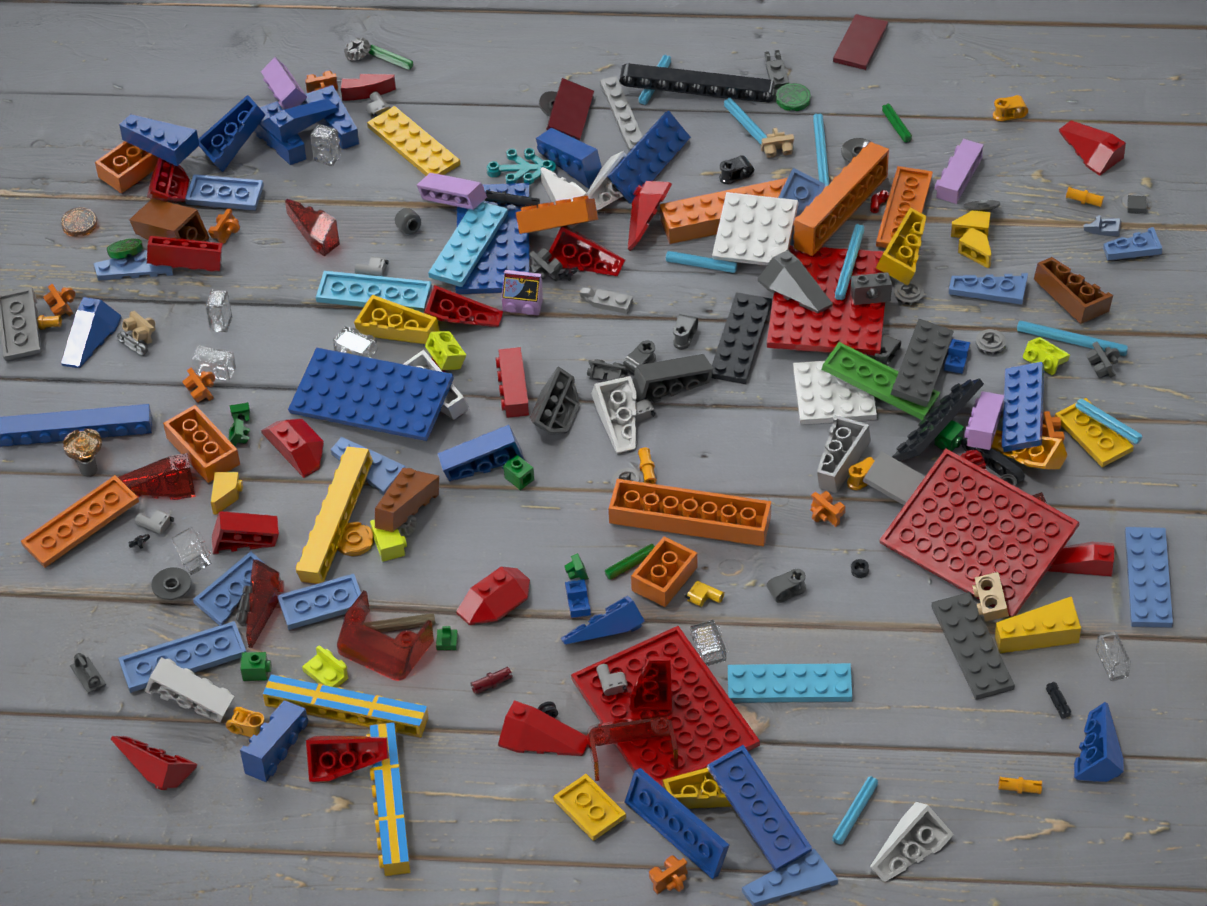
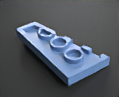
[93,250,173,281]
[948,273,1028,305]
[331,437,405,496]
[193,551,265,626]
[742,849,838,906]

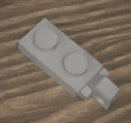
[580,287,633,314]

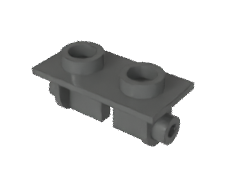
[587,359,628,381]
[70,653,106,694]

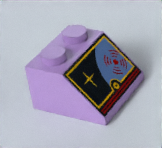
[502,270,543,315]

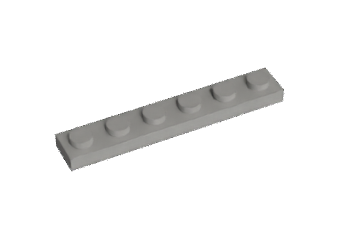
[600,76,643,152]

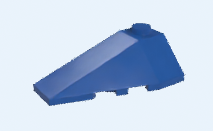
[261,98,339,142]
[61,297,122,368]
[561,595,645,644]

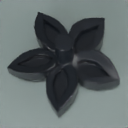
[557,267,578,281]
[128,534,150,549]

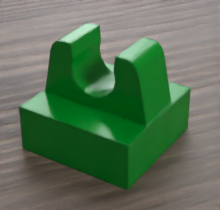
[229,402,250,422]
[228,419,250,446]
[564,553,589,580]
[436,626,458,650]

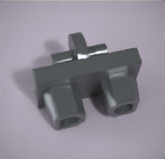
[529,248,563,281]
[1086,342,1120,378]

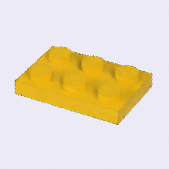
[553,774,626,841]

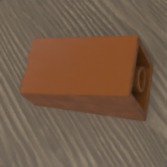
[129,198,210,242]

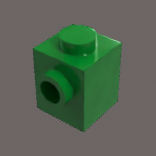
[934,420,964,451]
[503,455,534,491]
[240,652,272,681]

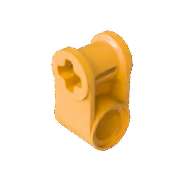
[993,95,1028,122]
[847,457,875,490]
[225,707,266,737]

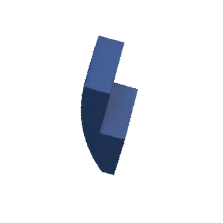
[944,339,970,374]
[565,579,591,618]

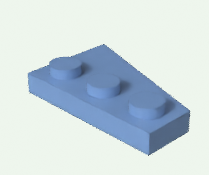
[1103,227,1162,260]

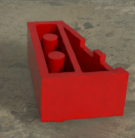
[212,511,279,554]

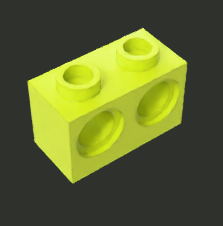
[425,331,466,370]

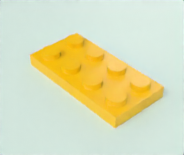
[1055,398,1134,467]

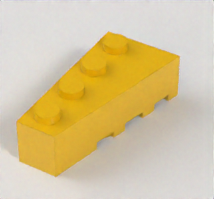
[876,207,926,285]
[354,295,440,344]

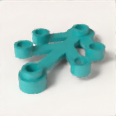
[487,148,556,185]

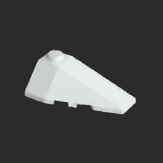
[587,151,626,210]
[540,167,587,229]
[591,376,636,454]
[870,802,954,882]

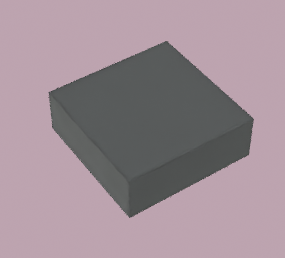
[1127,195,1146,213]

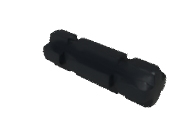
[1046,682,1071,719]

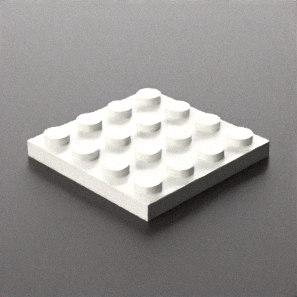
[712,192,798,266]
[793,361,877,425]

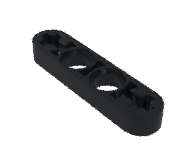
[961,438,1025,484]

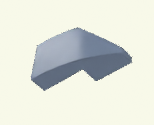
[1083,215,1121,236]

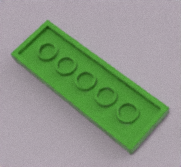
[821,342,940,420]

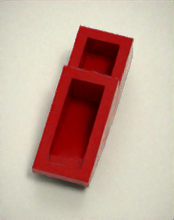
[341,74,396,101]

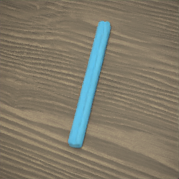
[813,113,830,189]
[835,224,865,300]
[1017,320,1128,356]

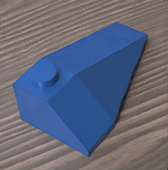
[1074,702,1124,782]

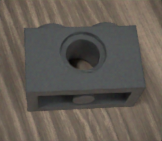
[851,272,892,305]

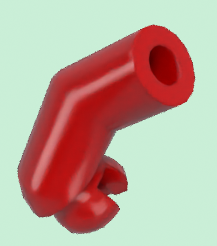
[870,190,889,213]

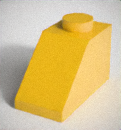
[951,210,991,238]
[958,227,991,268]
[211,472,243,515]

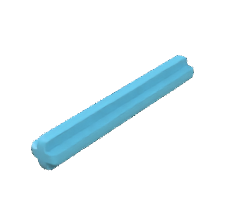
[639,55,671,105]
[724,98,767,145]
[666,251,737,273]
[1075,399,1142,444]
[832,776,878,845]

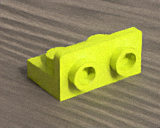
[1023,337,1070,375]
[302,645,348,688]

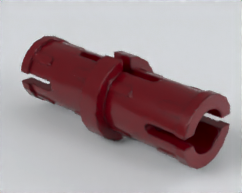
[470,666,513,694]

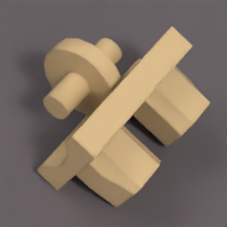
[760,128,794,158]
[122,311,155,344]

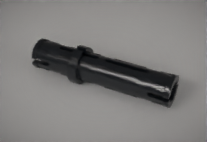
[485,190,540,208]

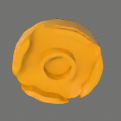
[338,522,374,556]

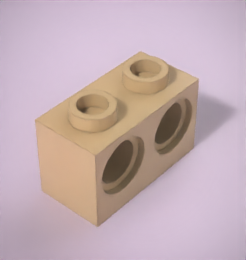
[972,572,1009,622]

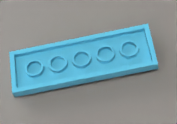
[428,202,508,287]
[316,271,432,313]
[728,663,852,703]

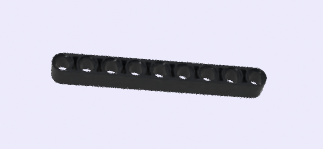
[619,63,775,103]

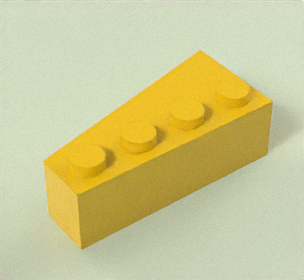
[995,596,1081,653]
[662,768,732,809]

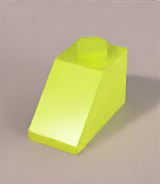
[370,520,407,562]

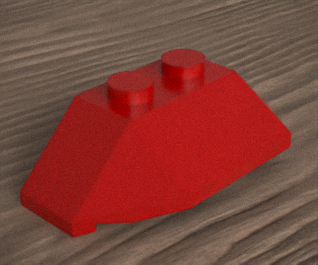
[147,157,190,203]
[261,419,324,478]
[456,566,530,625]

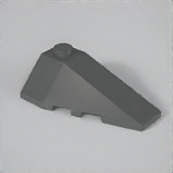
[758,250,833,313]

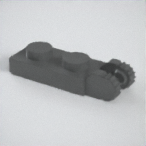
[764,50,789,89]

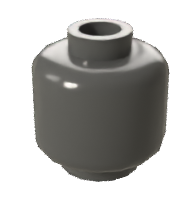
[395,208,421,234]

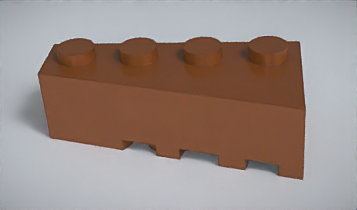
[1034,257,1114,324]
[375,468,439,532]

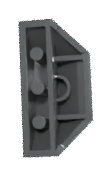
[530,366,580,434]

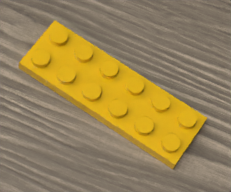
[367,106,461,176]

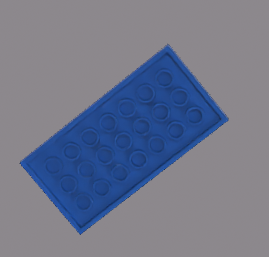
[455,183,529,294]
[288,347,454,441]

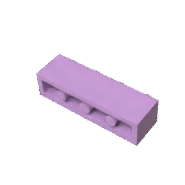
[261,57,307,109]
[935,139,983,204]
[417,173,487,210]
[965,391,1004,450]

